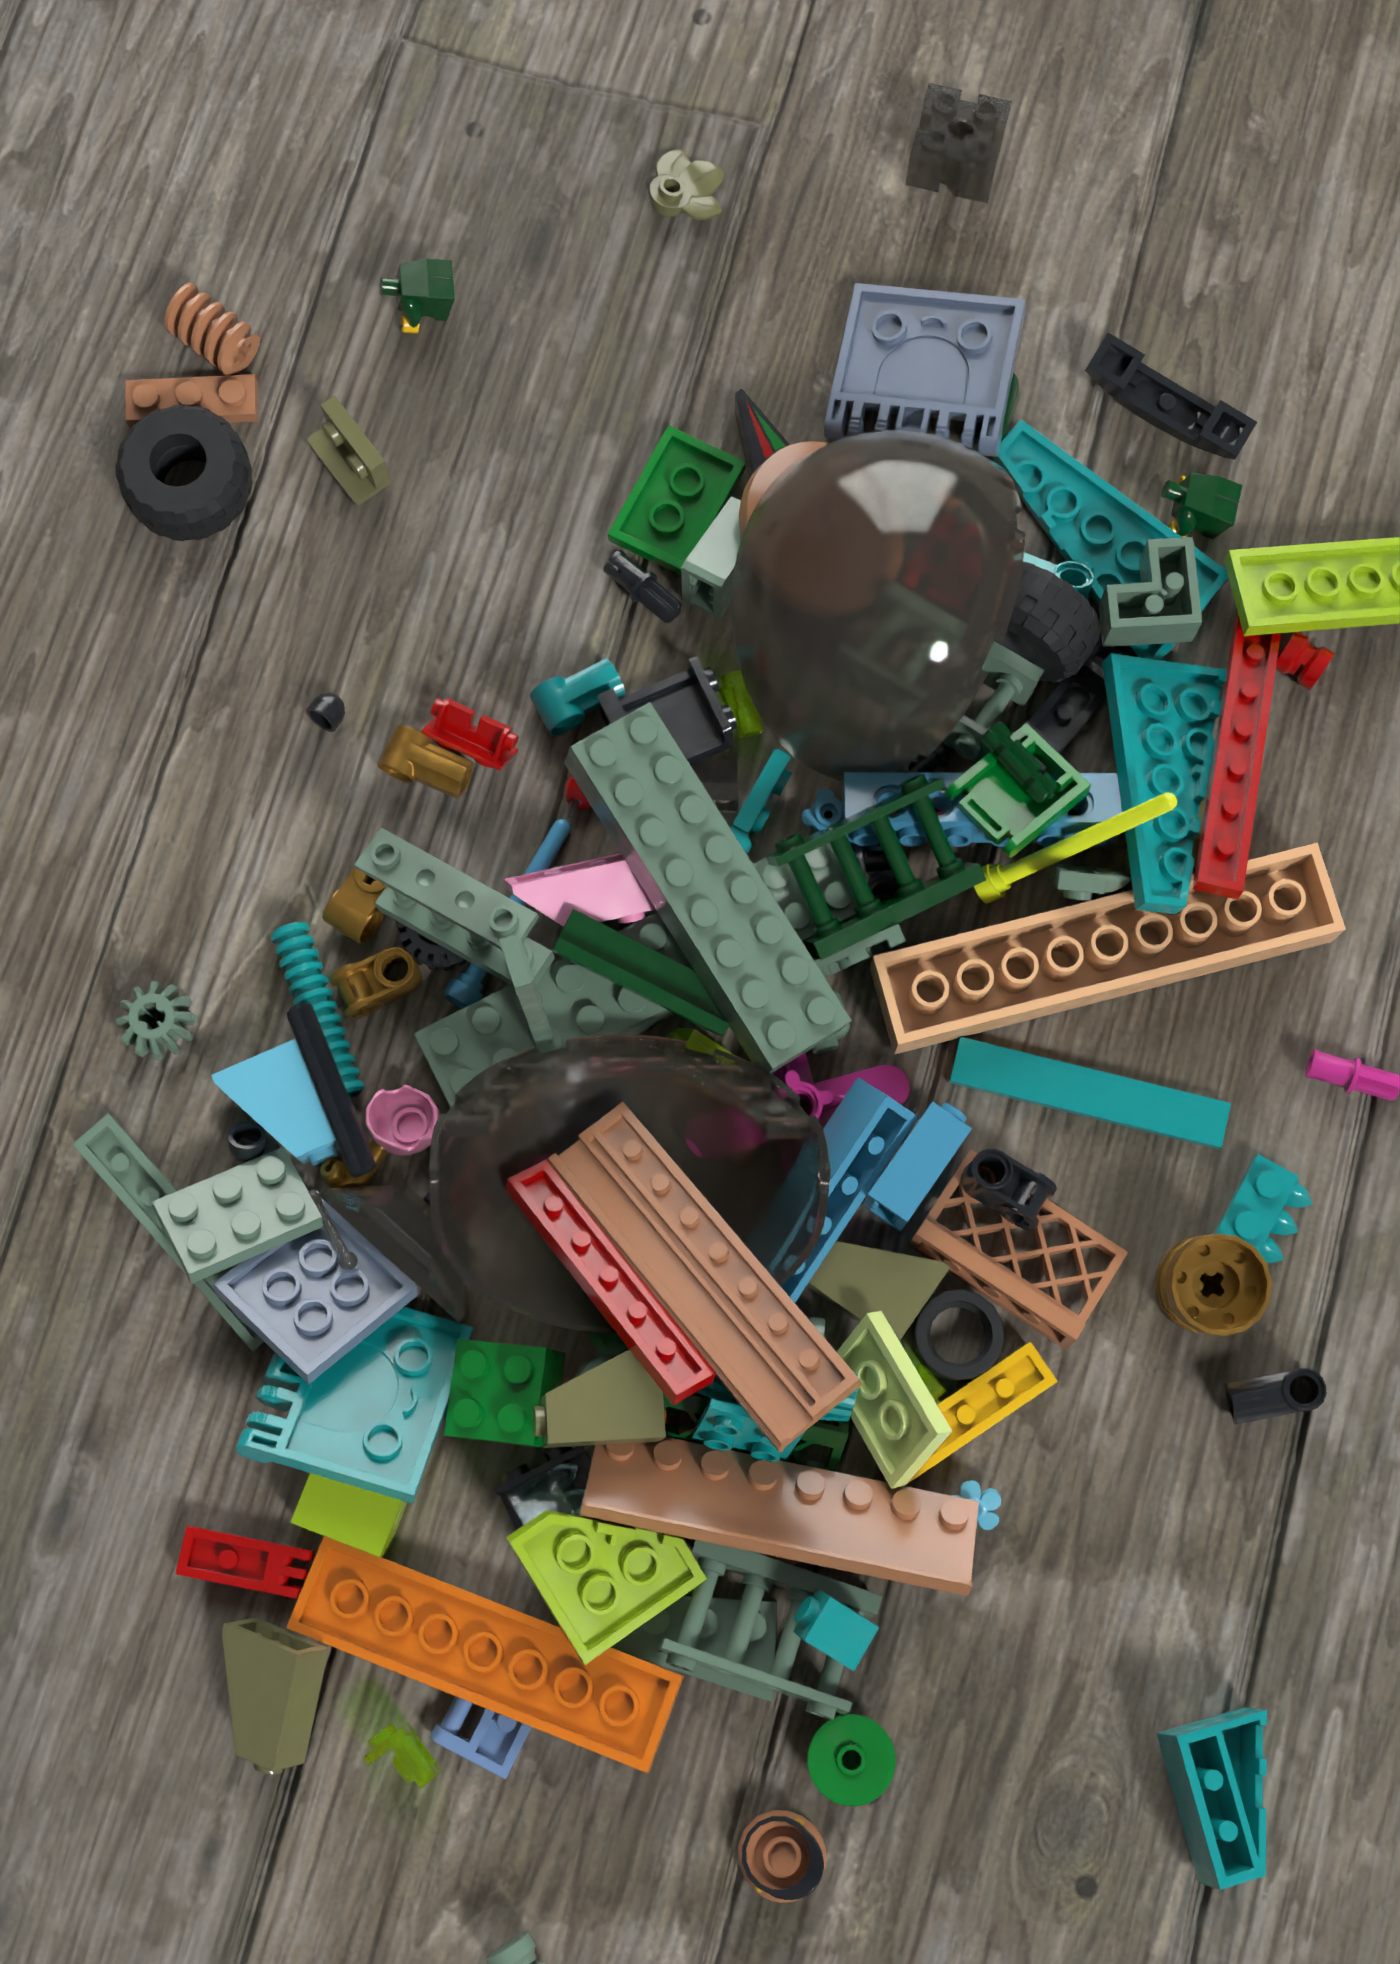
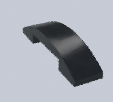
[1085,333,1257,460]
[1020,633,1138,773]

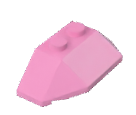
[504,853,655,927]

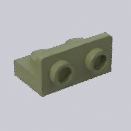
[307,395,392,506]

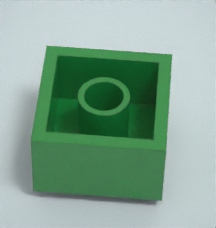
[444,1339,566,1449]

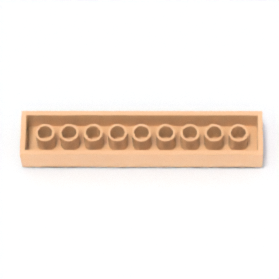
[870,843,1346,1055]

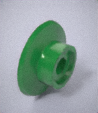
[807,1714,896,1807]

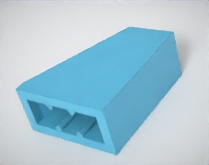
[211,1039,339,1166]

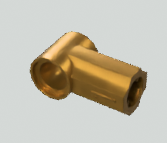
[377,725,474,799]

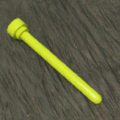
[974,792,1177,904]

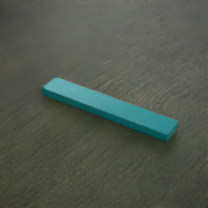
[949,1037,1231,1150]

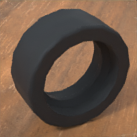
[912,1289,1004,1381]

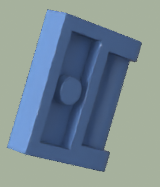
[429,1696,532,1779]

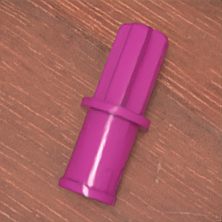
[1305,1049,1400,1101]

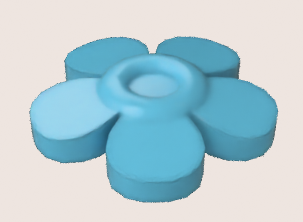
[951,1480,1001,1530]

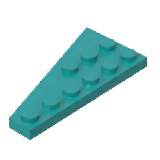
[992,419,1229,661]
[1102,653,1226,914]

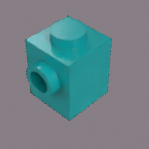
[793,1589,879,1671]

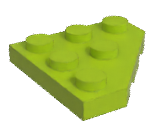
[506,1510,707,1665]

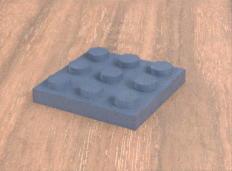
[213,1199,418,1385]

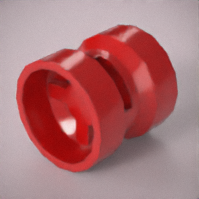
[1276,632,1335,691]

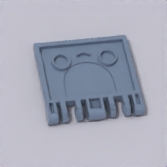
[824,283,1026,457]

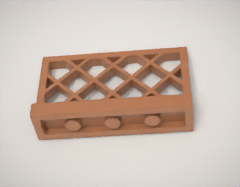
[908,1149,1128,1350]

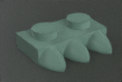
[1048,863,1130,900]

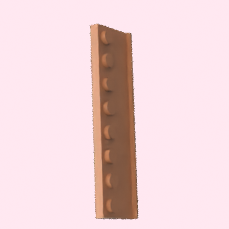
[548,1102,862,1453]
[580,1437,979,1596]

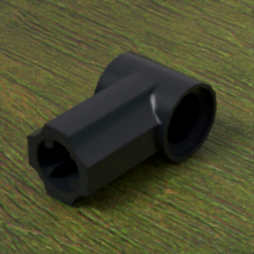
[1224,1368,1327,1425]

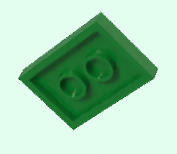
[607,425,746,576]

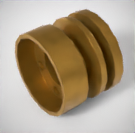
[1154,1234,1272,1336]

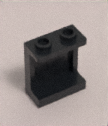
[597,656,737,765]

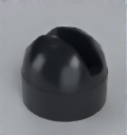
[306,692,345,732]
[228,1121,266,1162]

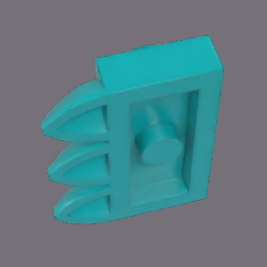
[1213,1154,1312,1263]

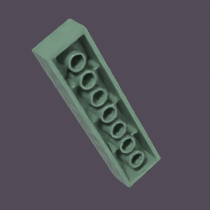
[564,702,852,1079]

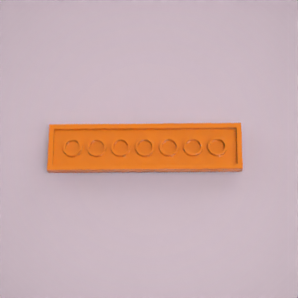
[286,1536,684,1773]

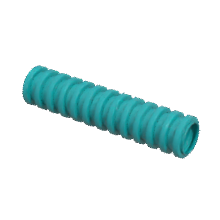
[270,921,365,1098]

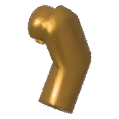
[320,1139,388,1190]

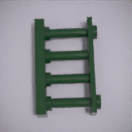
[766,774,986,960]

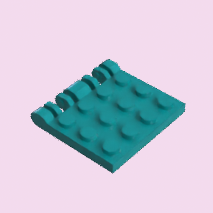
[235,1307,473,1504]

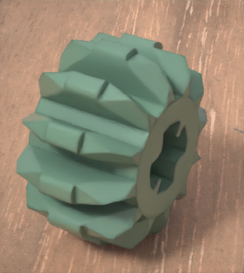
[115,981,197,1060]

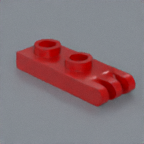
[175,1525,315,1599]

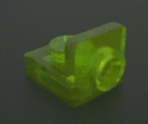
[363,1722,442,1789]

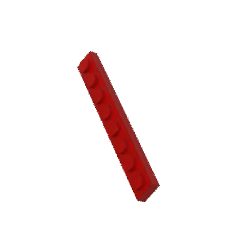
[1192,608,1281,900]

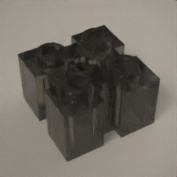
[906,83,1012,204]

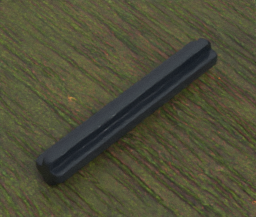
[287,1002,376,1177]

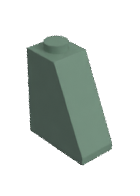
[681,496,751,620]

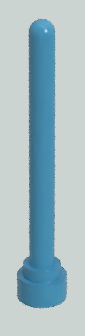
[442,819,571,1009]

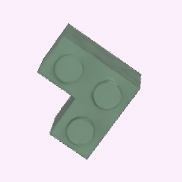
[1099,537,1202,647]

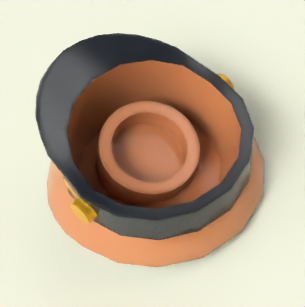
[738,1810,827,1903]

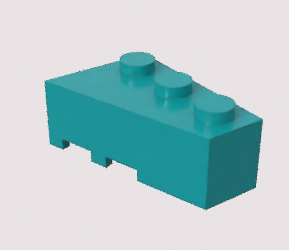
[1156,1707,1267,1890]

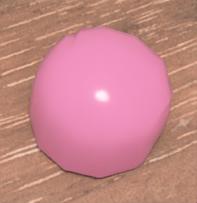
[366,1085,440,1156]

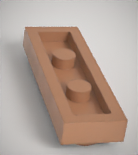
[125,374,258,428]

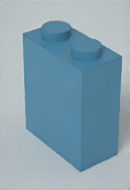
[862,1101,972,1232]

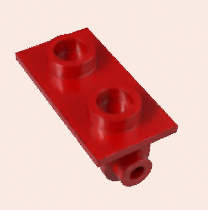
[421,698,519,771]

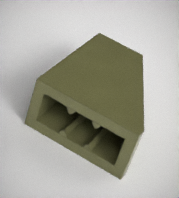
[807,1241,950,1341]
[532,1349,666,1448]
[222,1617,329,1774]

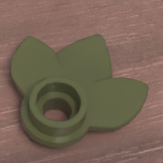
[648,149,724,220]

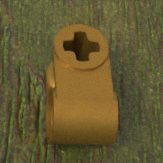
[322,867,386,945]
[328,947,422,1021]

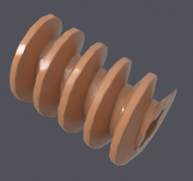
[164,282,261,375]

